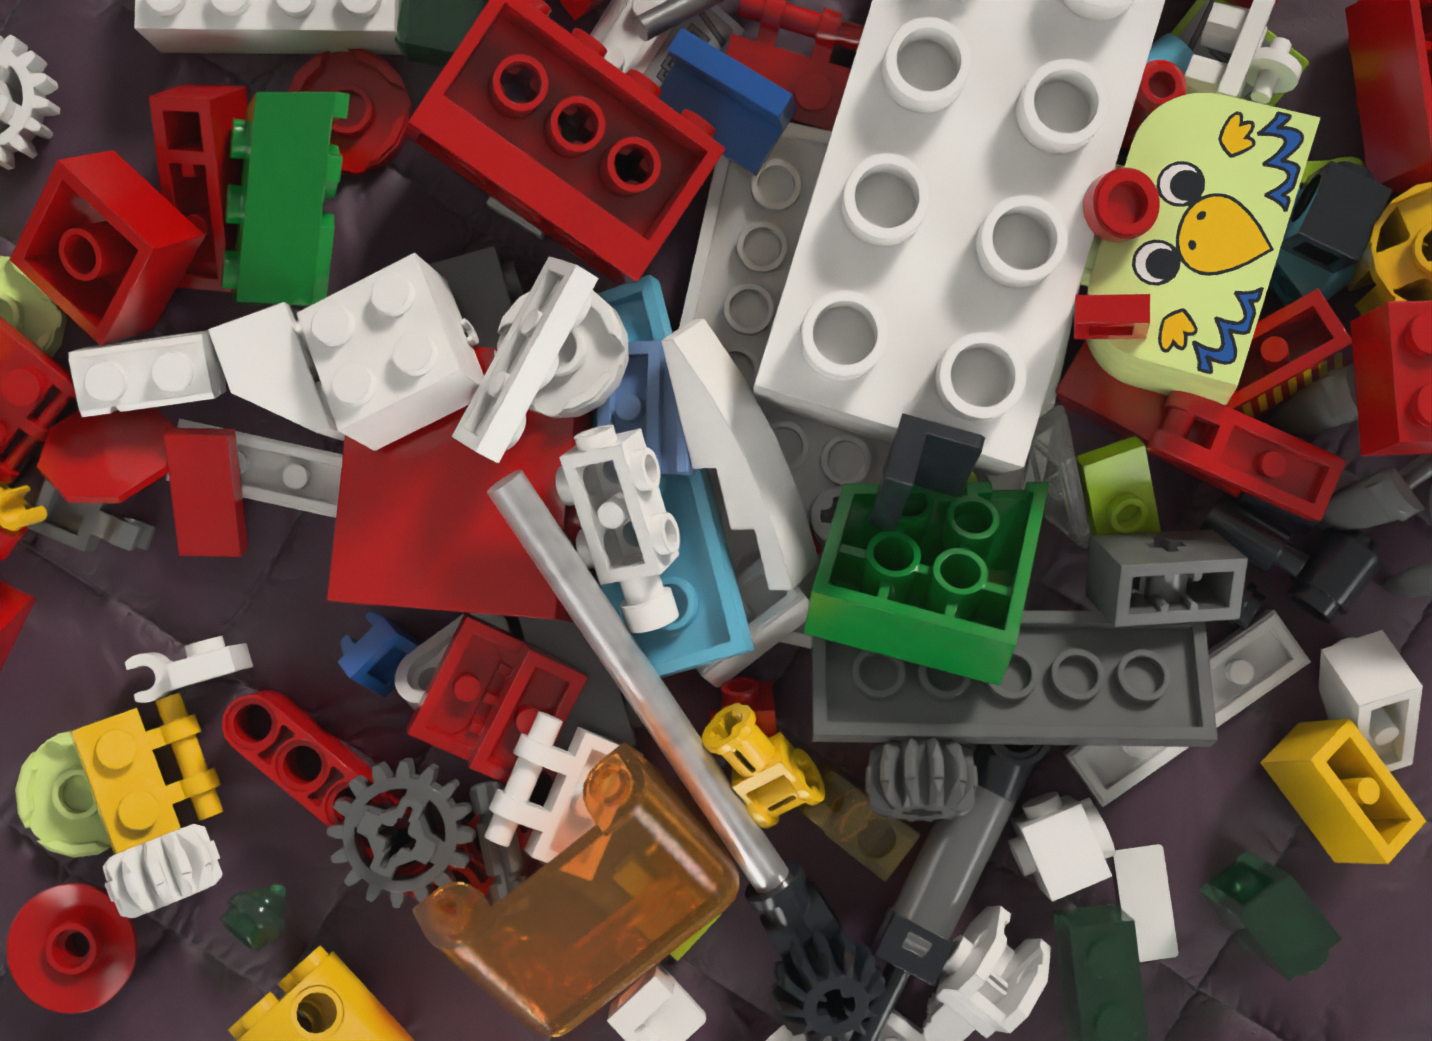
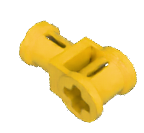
[701,703,825,829]

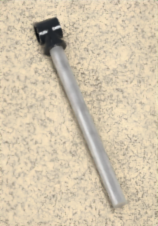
[487,469,846,960]

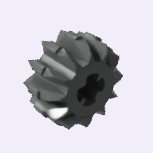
[866,737,978,822]

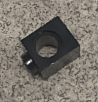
[1280,161,1393,274]

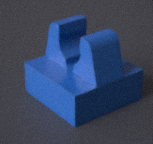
[338,610,422,698]

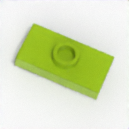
[1075,435,1161,536]

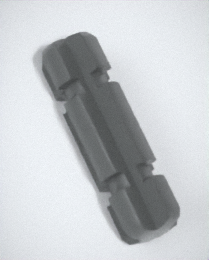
[469,779,530,911]

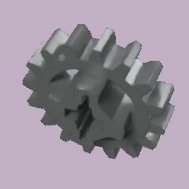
[327,758,477,908]

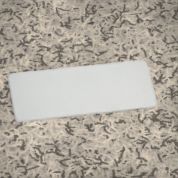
[1113,844,1179,963]

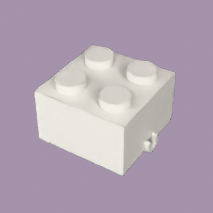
[297,253,484,451]

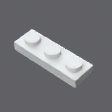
[452,256,599,463]

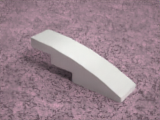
[661,319,819,590]

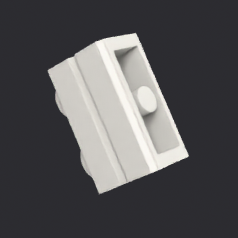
[68,330,226,417]

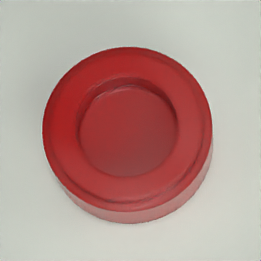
[1083,168,1160,243]

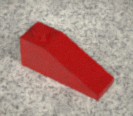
[149,83,248,292]

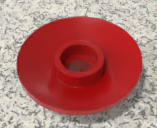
[7,883,138,1014]

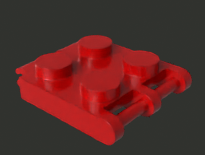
[0,316,77,485]

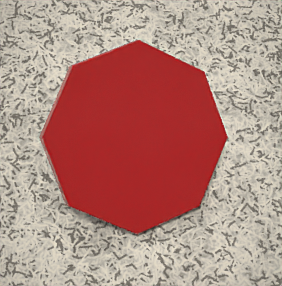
[37,407,176,503]

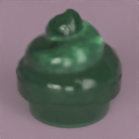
[220,885,287,953]

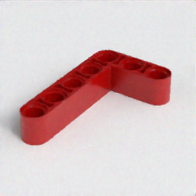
[222,690,558,920]

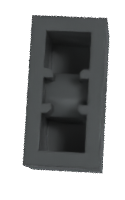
[1085,529,1248,627]

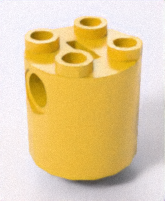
[228,945,415,1041]

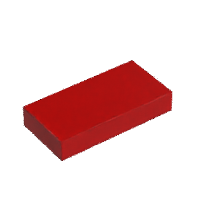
[164,428,249,557]

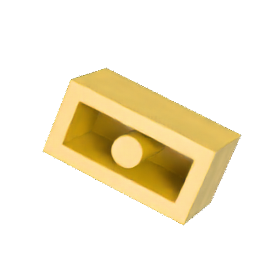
[1260,718,1426,864]

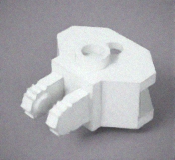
[921,906,1051,1041]

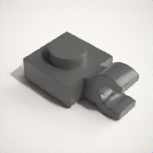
[28,479,157,552]

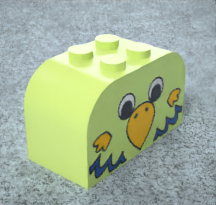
[1079,93,1320,406]

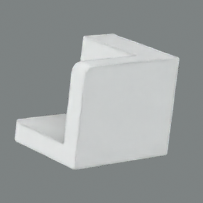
[607,960,706,1041]

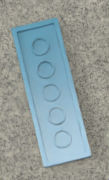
[592,275,755,678]

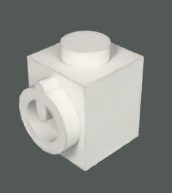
[1008,792,1115,902]

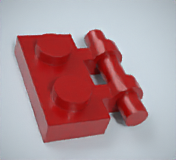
[726,0,864,132]

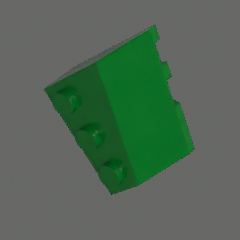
[221,92,350,311]
[804,482,1050,686]

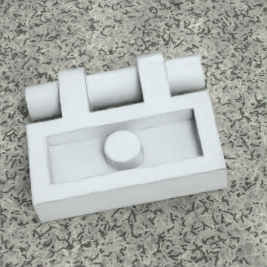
[484,711,643,878]

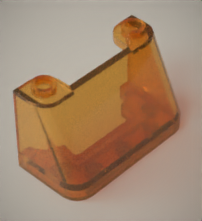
[412,742,739,1037]

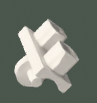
[1184,0,1302,104]

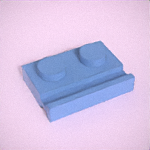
[597,340,695,476]

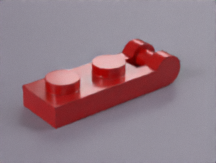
[1146,390,1347,521]

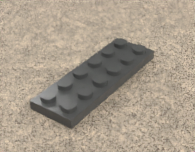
[811,610,1218,747]

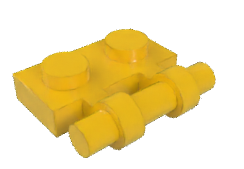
[70,693,223,854]

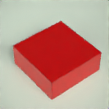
[1074,294,1150,339]

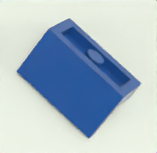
[659,27,797,176]

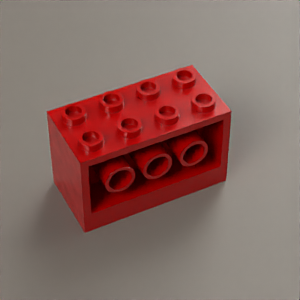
[404,0,726,285]

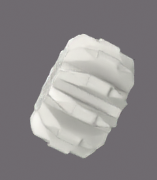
[103,824,223,918]

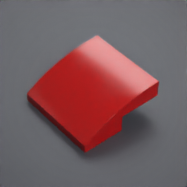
[406,613,588,784]

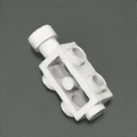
[556,425,680,633]

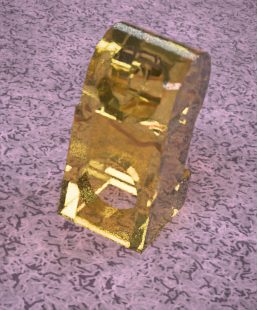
[797,762,921,882]

